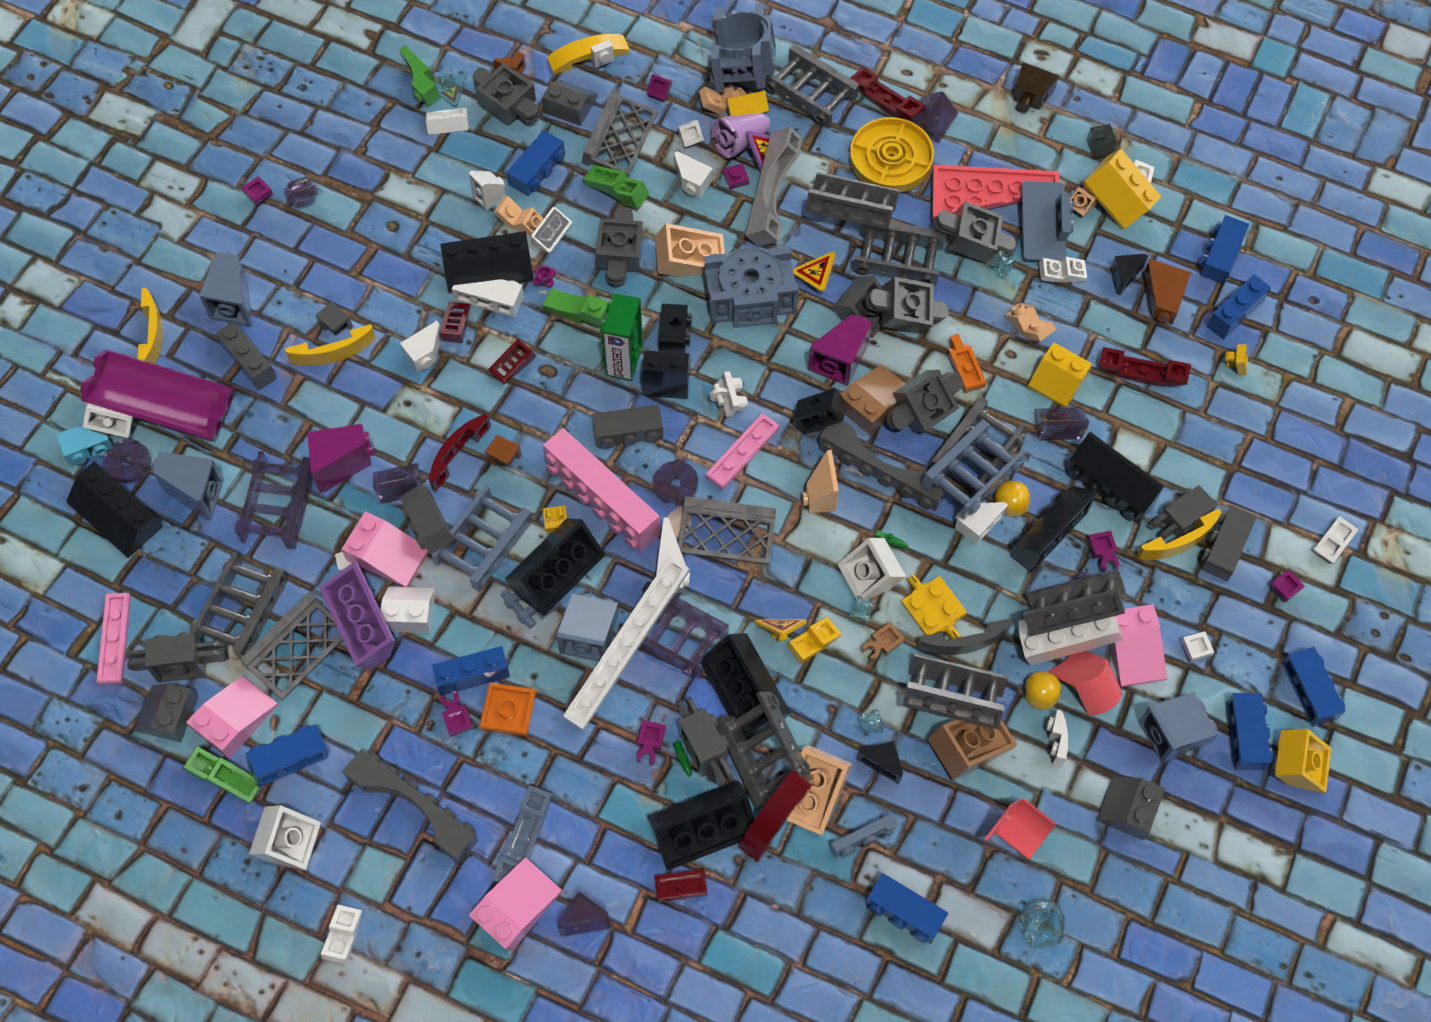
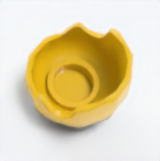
[995,480,1030,517]
[1025,671,1061,710]

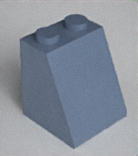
[199,252,253,327]
[152,452,224,520]
[557,593,619,662]
[1139,692,1219,764]

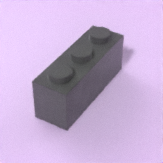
[216,321,277,391]
[592,404,663,448]
[400,483,455,554]
[1201,505,1257,582]

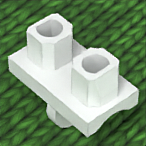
[709,371,748,417]

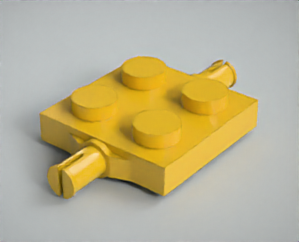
[901,574,967,639]

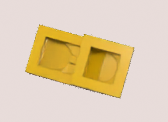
[726,90,769,116]
[787,616,842,664]

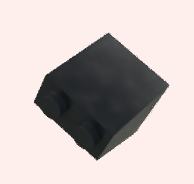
[642,350,691,399]

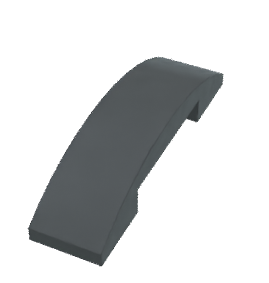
[917,618,1012,655]

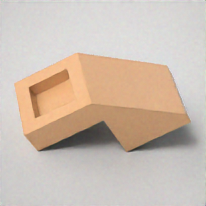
[699,84,746,114]
[1070,186,1099,216]
[493,196,544,236]
[1005,303,1056,342]

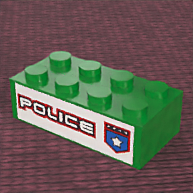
[600,293,643,381]

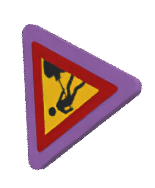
[746,131,770,172]

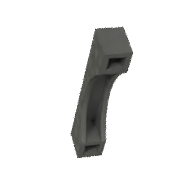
[819,421,951,511]
[342,749,478,864]

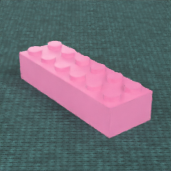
[543,428,661,553]

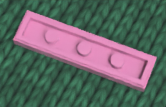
[705,413,780,491]
[96,593,132,685]

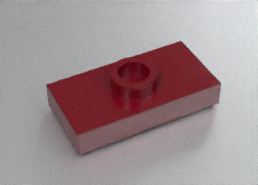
[655,869,708,903]

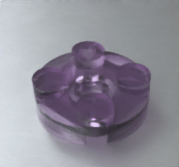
[103,439,151,483]
[653,459,698,505]

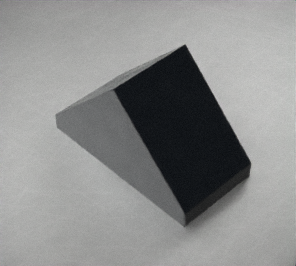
[1111,254,1148,296]
[856,741,903,785]

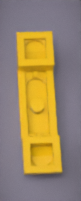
[547,34,630,75]
[138,288,163,364]
[285,324,376,366]
[1136,509,1221,560]

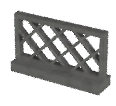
[582,88,658,178]
[678,496,776,565]
[240,592,343,701]

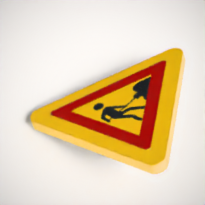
[793,251,836,292]
[755,619,807,641]

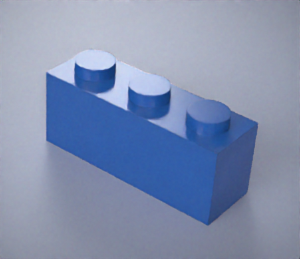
[506,130,565,196]
[1199,215,1249,284]
[1207,274,1271,340]
[432,646,510,696]
[1282,646,1346,727]
[1227,693,1273,770]
[246,724,328,787]
[866,873,949,944]

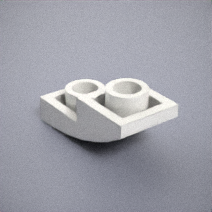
[1039,257,1087,282]
[1046,710,1068,767]

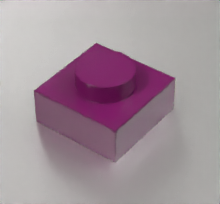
[646,73,673,101]
[723,163,749,190]
[242,176,273,205]
[1269,569,1305,602]

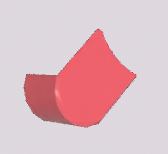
[1048,650,1122,716]
[985,798,1056,860]

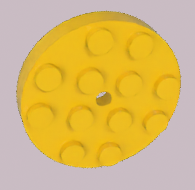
[850,117,934,193]

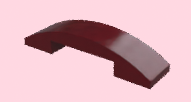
[850,66,926,120]
[1098,347,1191,386]
[429,414,491,492]
[739,769,813,863]

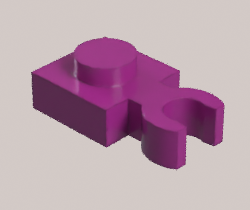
[1087,530,1119,573]
[440,691,473,737]
[637,720,666,766]

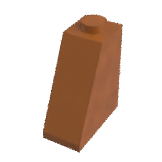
[1144,259,1191,325]

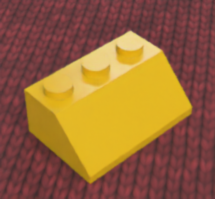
[1083,149,1161,230]

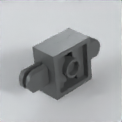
[472,63,540,125]
[933,201,1016,263]
[595,207,644,286]
[865,277,949,334]
[886,370,963,432]
[127,632,225,683]
[677,697,734,788]

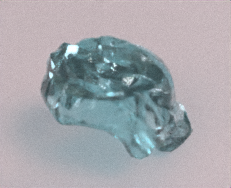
[1018,898,1065,949]

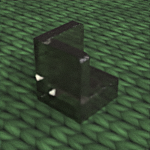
[1086,124,1118,160]

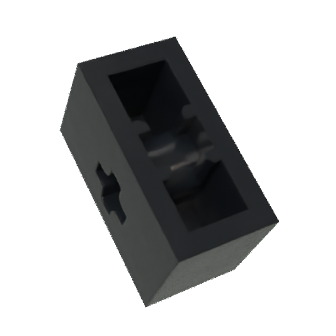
[658,304,692,353]
[793,388,847,434]

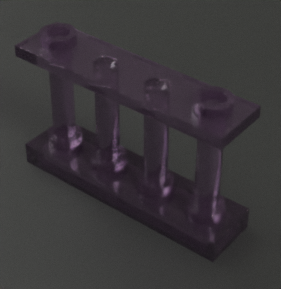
[235,451,314,550]
[618,581,729,679]

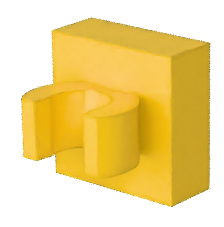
[1225,344,1248,375]
[543,505,567,533]

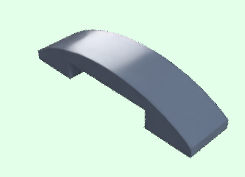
[492,785,553,882]

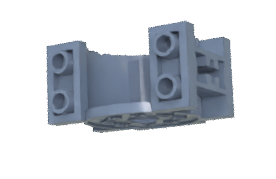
[707,3,776,92]
[704,246,799,328]

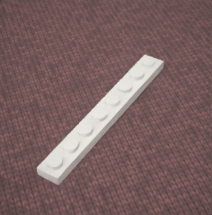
[563,556,690,730]

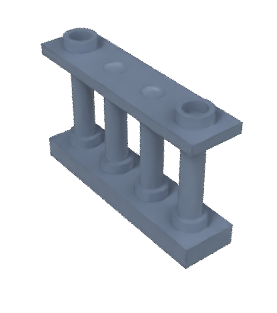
[922,419,1025,519]
[431,485,533,592]

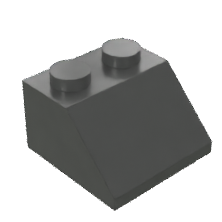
[542,80,598,126]
[833,276,883,338]
[134,683,198,743]
[1097,776,1165,840]

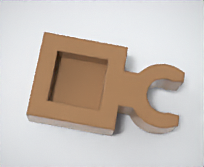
[862,622,905,662]

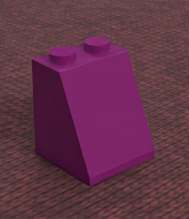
[808,314,872,386]
[307,424,375,493]

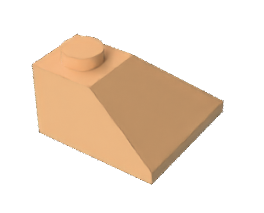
[802,450,839,514]

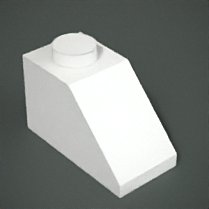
[674,151,713,198]
[469,171,506,211]
[400,321,441,373]
[83,403,133,438]
[955,502,1008,545]

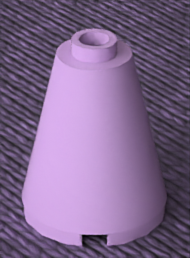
[711,113,770,158]

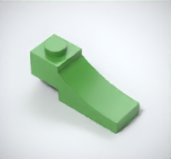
[399,45,440,107]
[582,165,649,209]
[542,288,608,328]
[182,746,260,804]

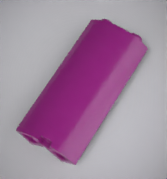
[80,349,236,440]

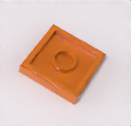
[479,682,537,737]

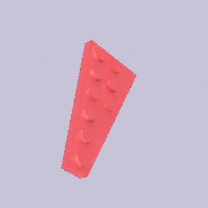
[932,165,1059,221]

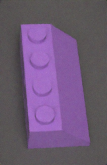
[319,561,395,670]

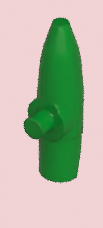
[874,529,909,548]
[673,741,692,777]

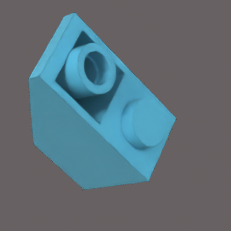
[56,426,115,466]

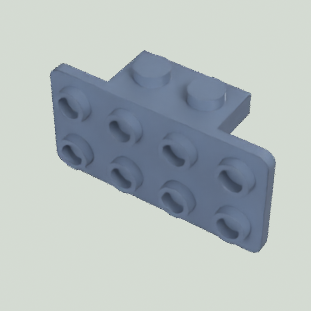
[1021,181,1074,261]

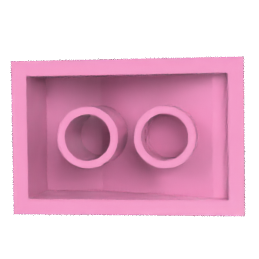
[341,511,429,587]
[1109,604,1167,687]
[186,676,279,760]
[469,857,563,950]

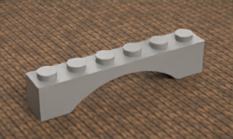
[746,127,802,247]

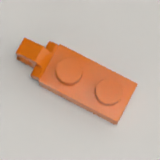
[948,334,987,393]

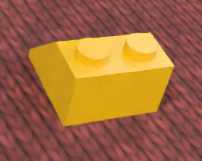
[1027,342,1092,409]
[1274,729,1332,793]

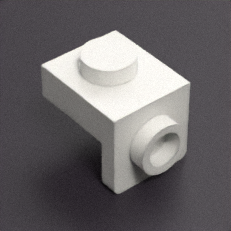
[590,40,614,68]

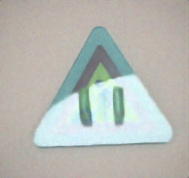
[433,70,468,107]

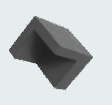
[316,301,353,332]

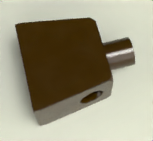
[1013,62,1059,112]

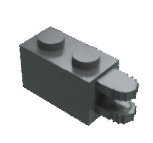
[1150,485,1218,540]

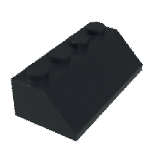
[440,231,534,294]
[1065,432,1164,524]
[66,461,163,558]
[1010,486,1097,573]
[505,518,606,616]
[699,633,791,740]
[647,781,755,871]

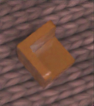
[493,51,526,75]
[485,434,522,466]

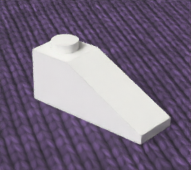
[452,279,524,318]
[656,517,690,593]

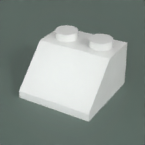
[837,538,906,603]
[381,586,436,633]
[249,805,321,870]

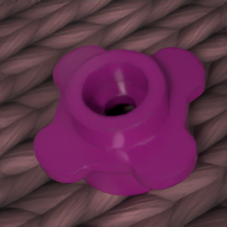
[533,266,556,287]

